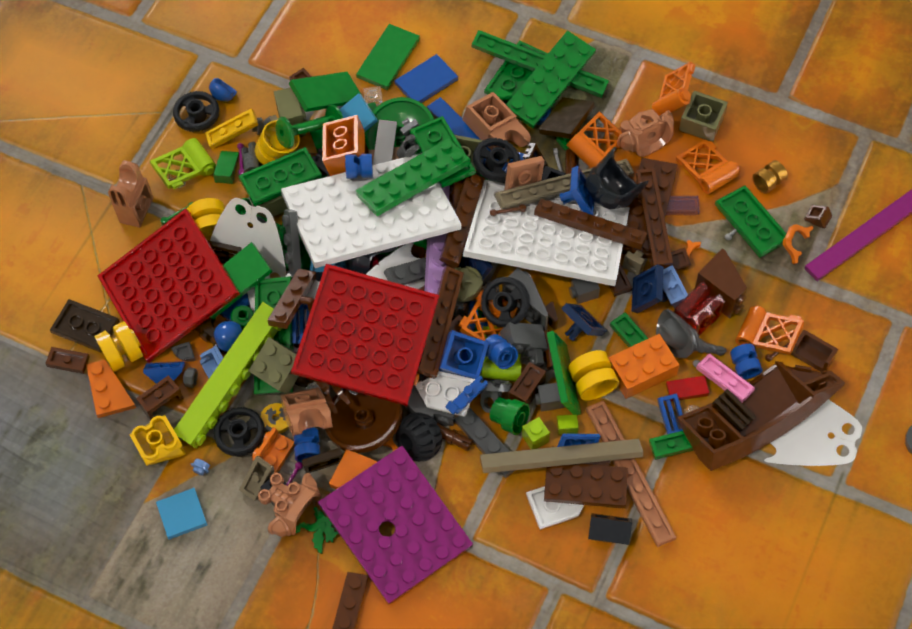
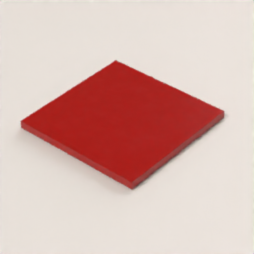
[97,208,240,363]
[291,264,440,406]

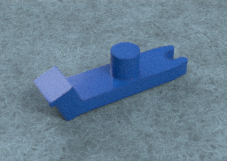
[445,376,488,415]

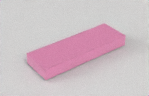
[696,353,755,403]

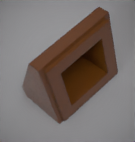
[804,205,832,229]
[545,301,558,330]

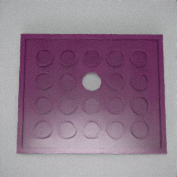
[318,446,473,605]

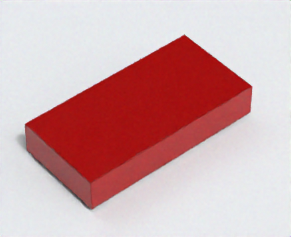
[666,376,709,402]

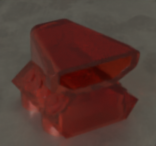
[674,281,725,336]

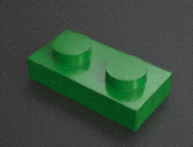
[610,312,649,347]
[649,431,693,460]

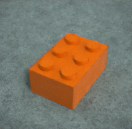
[322,115,365,176]
[608,334,679,399]

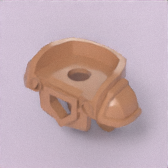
[617,109,674,157]
[258,473,321,537]

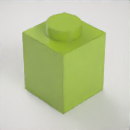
[522,417,550,450]

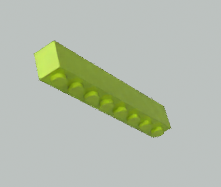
[174,302,282,449]

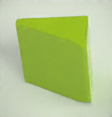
[557,414,579,435]

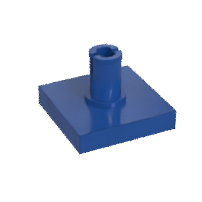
[560,166,594,215]

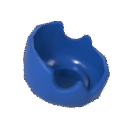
[209,78,237,102]
[214,321,243,352]

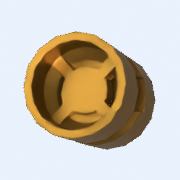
[752,160,788,194]

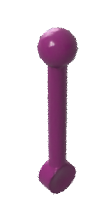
[237,143,244,175]
[286,462,303,486]

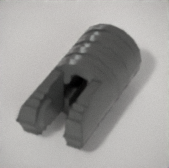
[397,134,419,159]
[241,142,260,173]

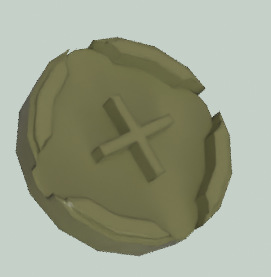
[455,266,483,302]

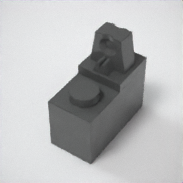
[500,322,548,367]

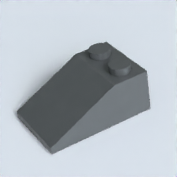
[502,268,548,331]

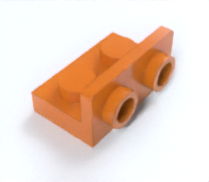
[252,427,296,473]

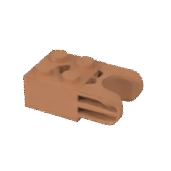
[462,92,531,150]
[108,160,154,228]
[280,387,333,436]

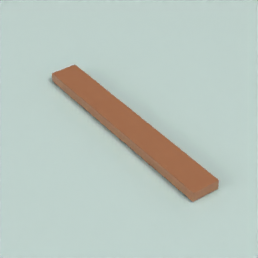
[586,400,676,547]

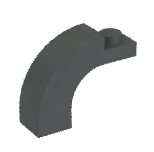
[406,374,455,426]

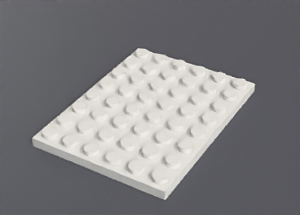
[281,153,461,268]
[463,180,629,286]

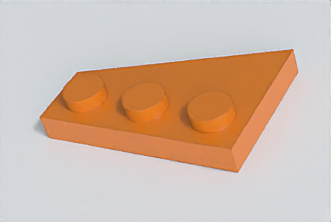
[86,360,136,418]

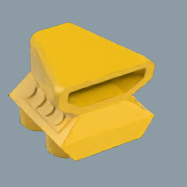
[129,415,186,466]

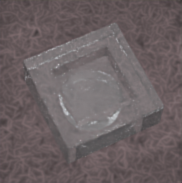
[363,86,383,106]

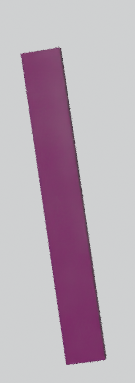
[804,189,912,282]

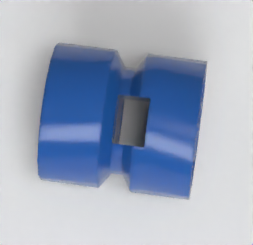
[345,154,373,179]
[485,334,518,369]
[730,343,763,380]
[294,427,320,463]

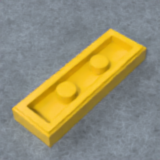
[205,108,259,149]

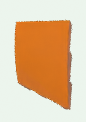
[329,450,377,489]

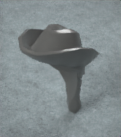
[656,309,727,358]

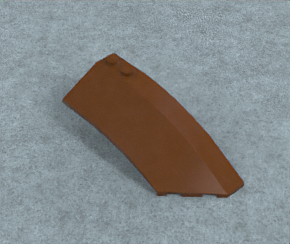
[677,361,845,471]

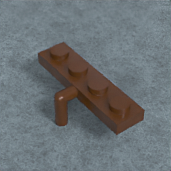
[267,269,317,329]

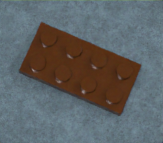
[544,464,628,508]

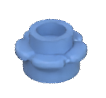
[191,458,210,476]

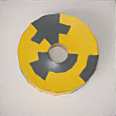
[260,403,289,434]

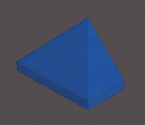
[143,361,185,384]
[557,434,600,447]

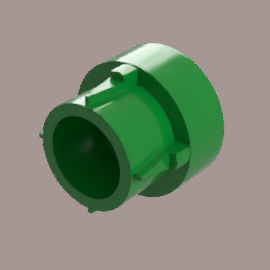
[489,397,530,435]

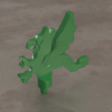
[296,507,339,554]

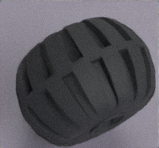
[395,412,442,462]

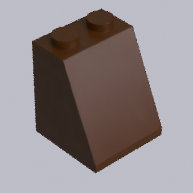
[694,248,747,318]

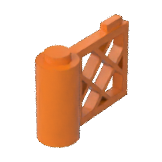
[652,62,696,116]
[566,111,622,168]
[676,140,740,194]
[458,287,518,341]
[735,306,805,355]

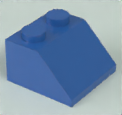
[438,330,489,379]

